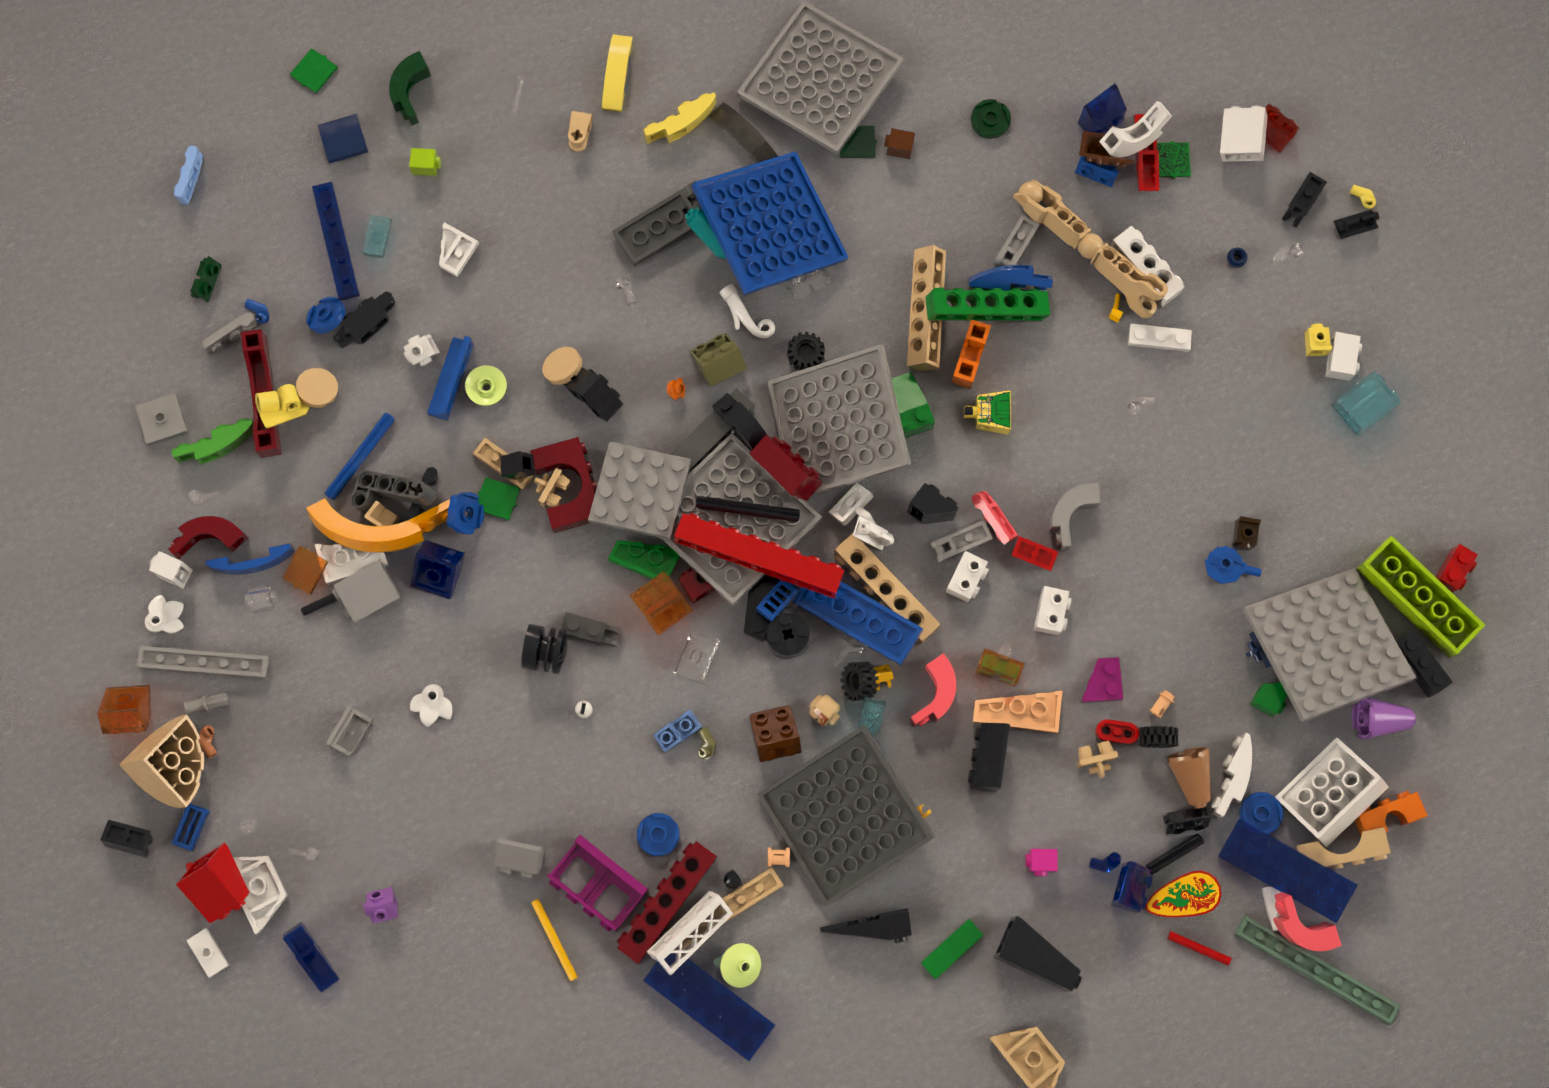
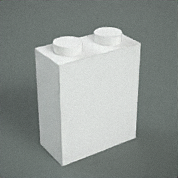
[1220,106,1268,162]

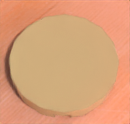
[542,347,582,385]
[296,368,338,408]

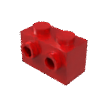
[1436,544,1478,593]

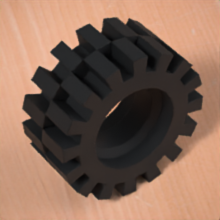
[787,332,825,370]
[841,662,879,701]
[1139,726,1178,748]

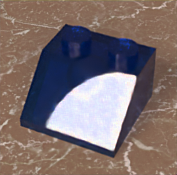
[1078,83,1127,133]
[410,540,465,599]
[1111,861,1153,913]

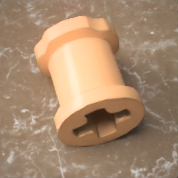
[768,847,790,867]

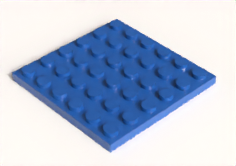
[691,151,849,295]

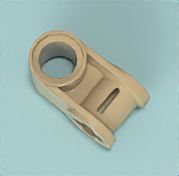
[568,111,593,152]

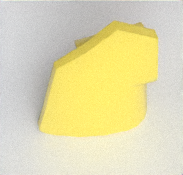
[255,384,310,428]

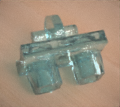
[858,696,886,737]

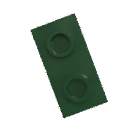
[190,256,222,302]

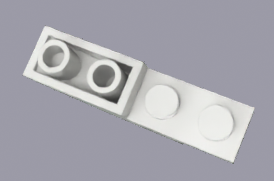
[1211,733,1252,818]

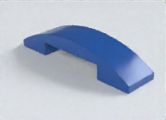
[205,543,295,575]

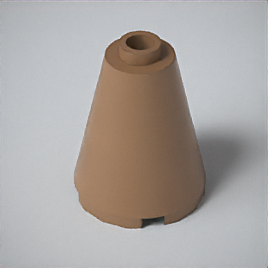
[1166,747,1211,808]

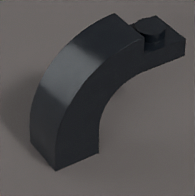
[712,393,768,451]

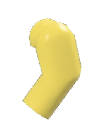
[1350,184,1376,209]

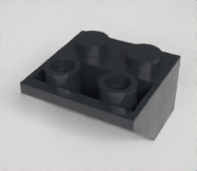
[907,483,959,524]

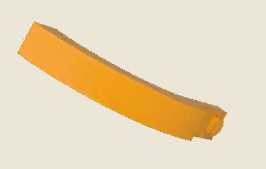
[306,498,450,552]

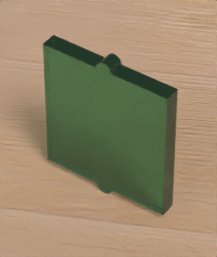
[840,126,877,158]

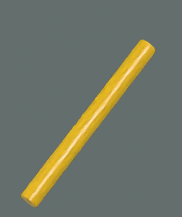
[531,899,578,981]

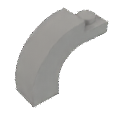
[1049,483,1100,551]

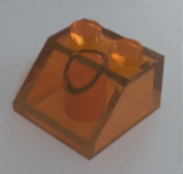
[97,685,150,734]

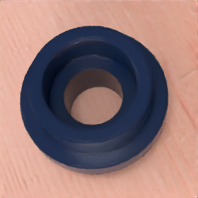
[1227,248,1248,268]

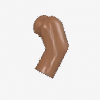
[198,725,218,759]

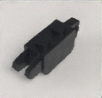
[333,292,396,349]

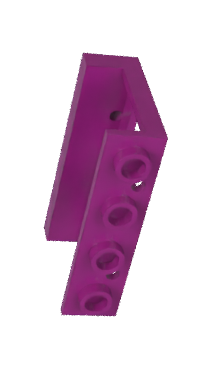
[547,835,649,932]

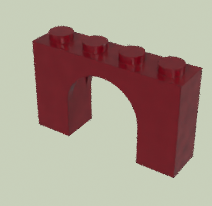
[530,437,597,533]

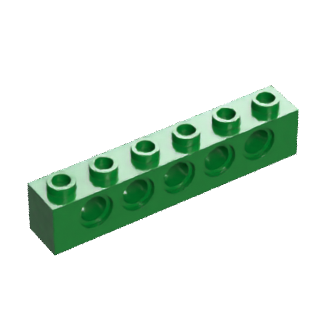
[925,287,1050,321]

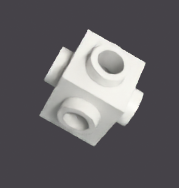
[404,334,440,366]

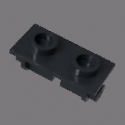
[1333,209,1379,239]
[1163,808,1211,834]

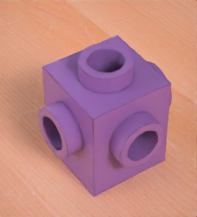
[363,887,398,924]

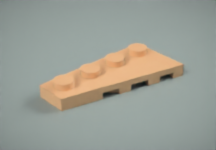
[972,691,1062,734]

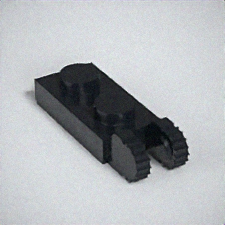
[1282,172,1327,228]
[406,467,438,520]

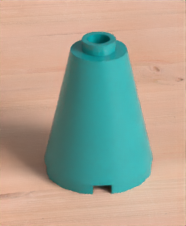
[685,207,726,259]

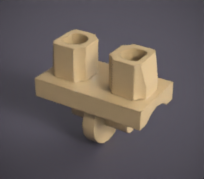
[533,468,571,508]
[1076,741,1119,778]

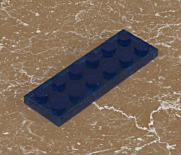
[1218,818,1358,923]
[643,953,775,1061]

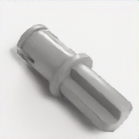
[184,693,229,715]

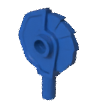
[1204,546,1262,584]

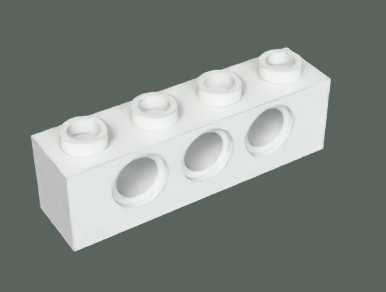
[1110,226,1185,307]

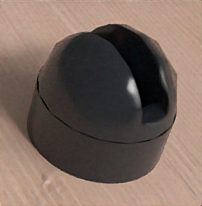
[723,869,742,889]

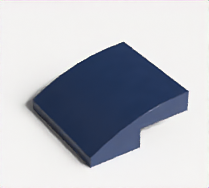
[318,114,368,164]

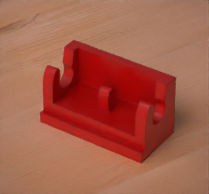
[1011,536,1058,571]

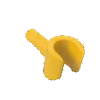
[1109,293,1123,323]

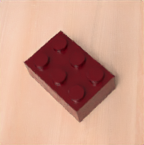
[750,435,823,501]

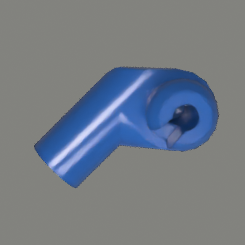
[244,299,270,324]

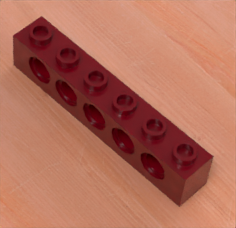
[617,841,717,964]

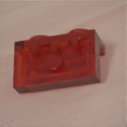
[1265,104,1300,153]

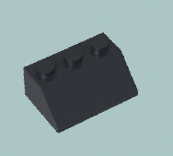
[968,722,1010,793]

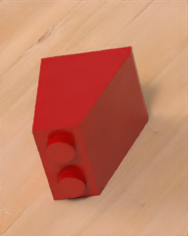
[176,842,250,924]

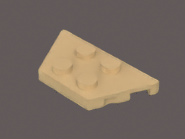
[989,1027,1065,1088]

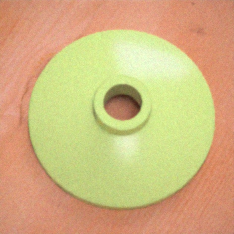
[465,365,507,406]
[720,943,761,988]

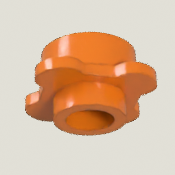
[667,378,685,400]

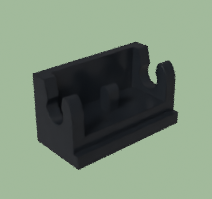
[100,820,153,858]

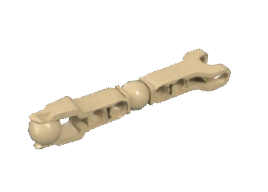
[1013,179,1168,318]

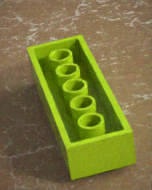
[1356,535,1486,658]

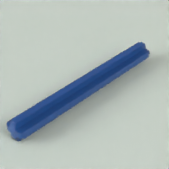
[325,412,395,500]

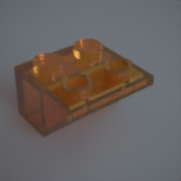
[629,571,693,635]

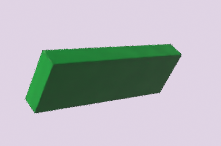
[920,919,983,979]

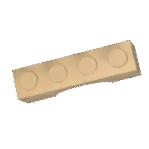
[1297,827,1391,874]

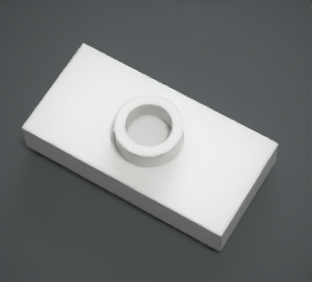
[186,928,230,978]

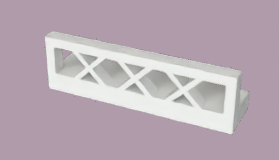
[647,891,733,975]

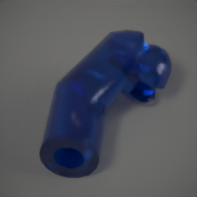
[1089,852,1121,873]

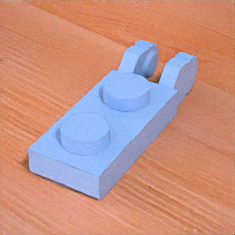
[174,145,203,205]

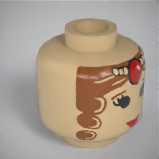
[809,695,841,726]

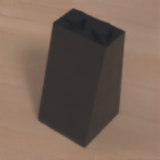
[994,916,1082,992]

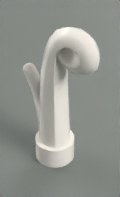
[719,284,775,338]

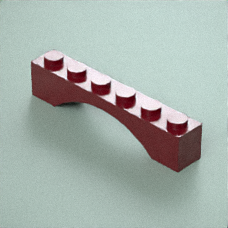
[241,329,282,458]

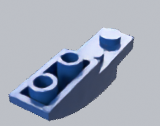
[968,265,1053,291]

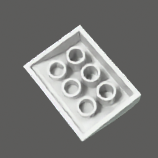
[1275,738,1389,847]

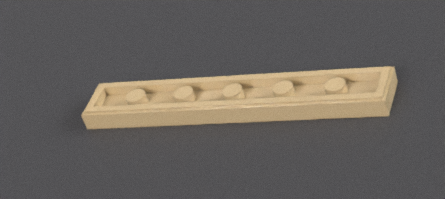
[661,867,784,956]

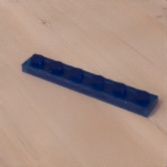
[312,181,360,301]

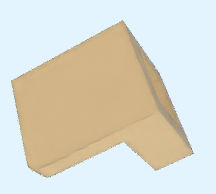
[364,501,400,526]

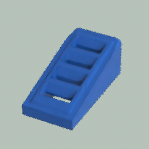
[756,580,799,622]

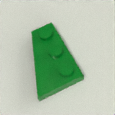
[608,540,680,586]

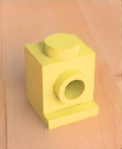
[1304,324,1332,356]

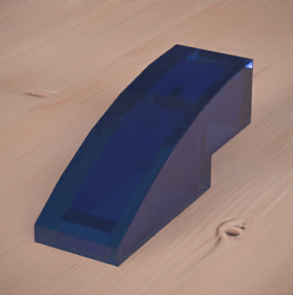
[283,921,340,993]

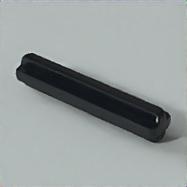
[1146,834,1204,875]

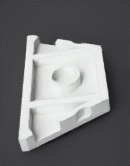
[233,856,288,934]

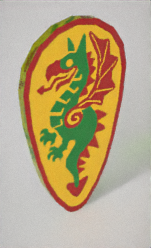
[1145,870,1222,917]

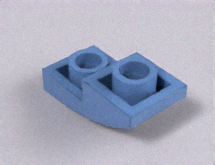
[653,710,703,753]

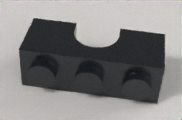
[1396,630,1453,698]

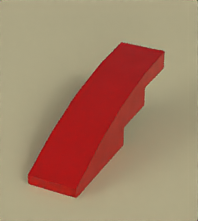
[1133,114,1159,191]

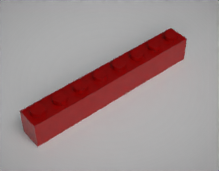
[674,513,844,599]

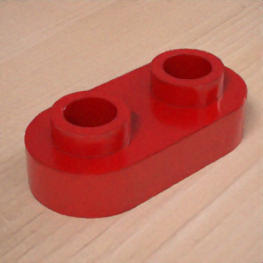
[1095,719,1139,745]

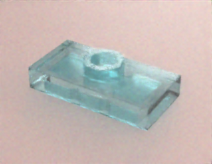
[362,215,392,258]

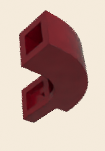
[168,516,248,559]

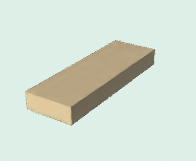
[472,438,536,491]

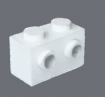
[945,551,989,603]
[1034,586,1071,636]

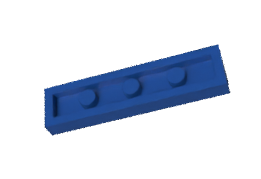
[427,336,474,421]

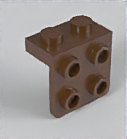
[1079,131,1134,167]
[750,705,802,762]

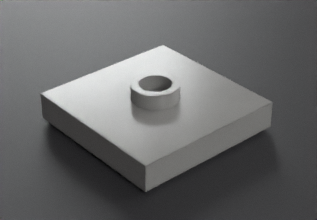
[135,393,189,446]

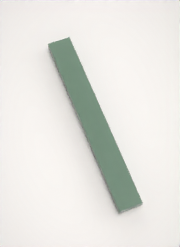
[1234,915,1400,1025]

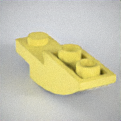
[643,92,716,144]

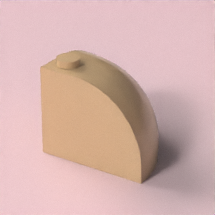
[119,715,204,808]

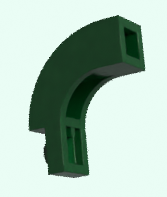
[389,51,431,126]

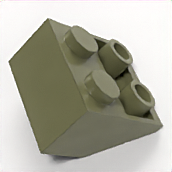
[690,333,747,387]

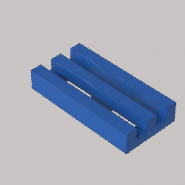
[171,803,210,851]

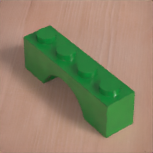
[1250,682,1287,717]

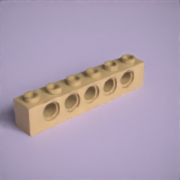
[907,245,946,372]
[834,533,941,645]

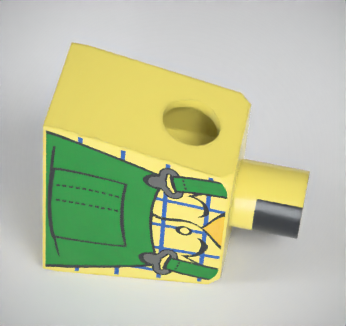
[963,391,1011,435]

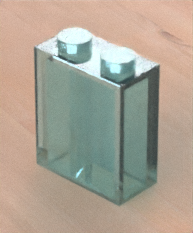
[1331,371,1401,436]

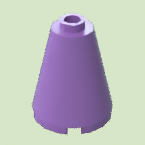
[1352,697,1416,739]

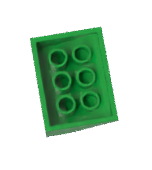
[891,372,935,438]

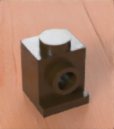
[1232,516,1261,550]

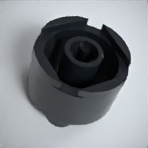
[767,613,810,659]

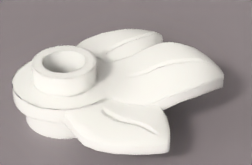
[145,595,184,633]
[410,684,452,727]

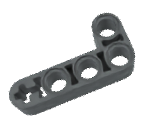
[351,471,437,514]

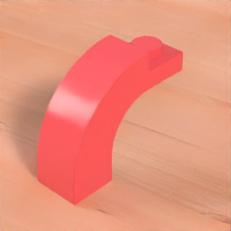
[909,653,956,726]
[1273,892,1342,951]

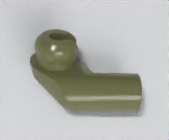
[698,727,716,759]

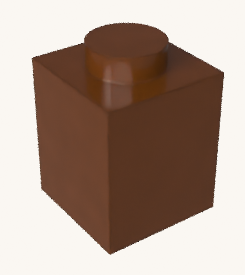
[884,128,915,159]

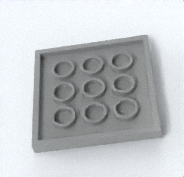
[588,442,691,540]

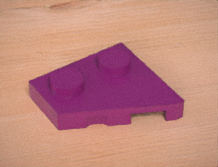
[1081,657,1123,703]

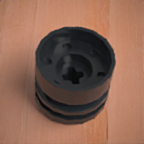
[521,624,567,674]

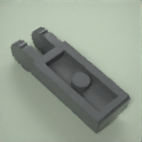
[561,612,623,647]

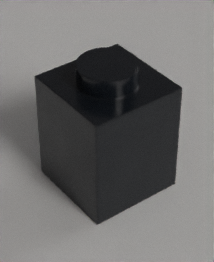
[500,451,534,480]

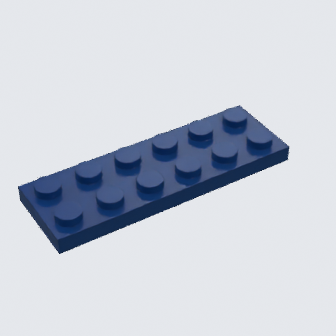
[792,582,923,666]

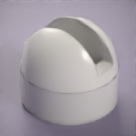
[575,700,593,718]

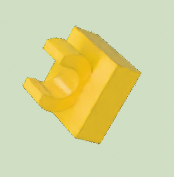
[872,664,894,690]

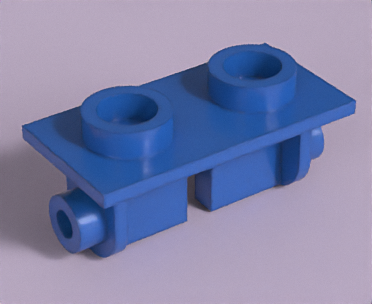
[1075,156,1119,187]

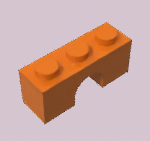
[951,319,991,389]
[1354,790,1428,836]

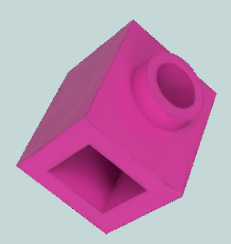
[1025,849,1058,876]

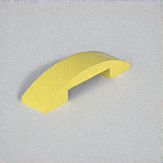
[602,35,633,112]

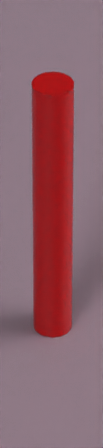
[1167,931,1232,966]

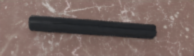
[696,496,800,522]

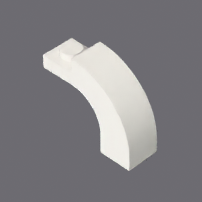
[1099,101,1172,157]

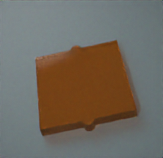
[283,546,328,594]

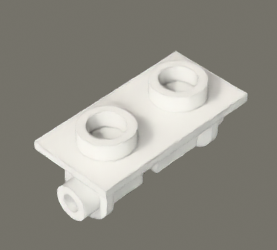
[853,516,894,551]

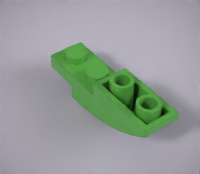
[171,419,253,465]

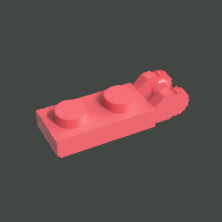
[971,491,1018,544]

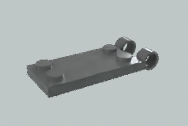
[612,181,696,266]

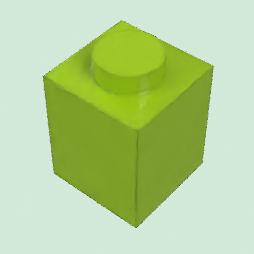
[409,148,441,176]

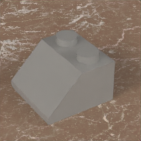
[494,838,545,879]

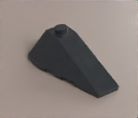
[820,908,912,943]

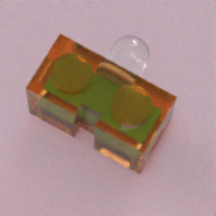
[975,643,1025,687]

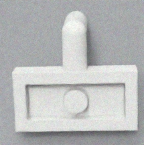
[829,483,876,526]

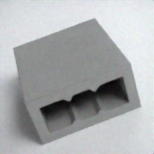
[332,559,401,622]

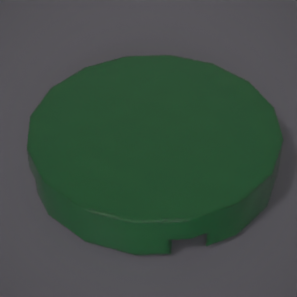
[970,99,1011,139]

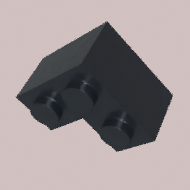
[564,367,624,422]

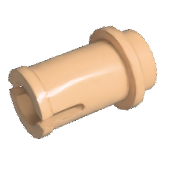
[1149,690,1175,719]

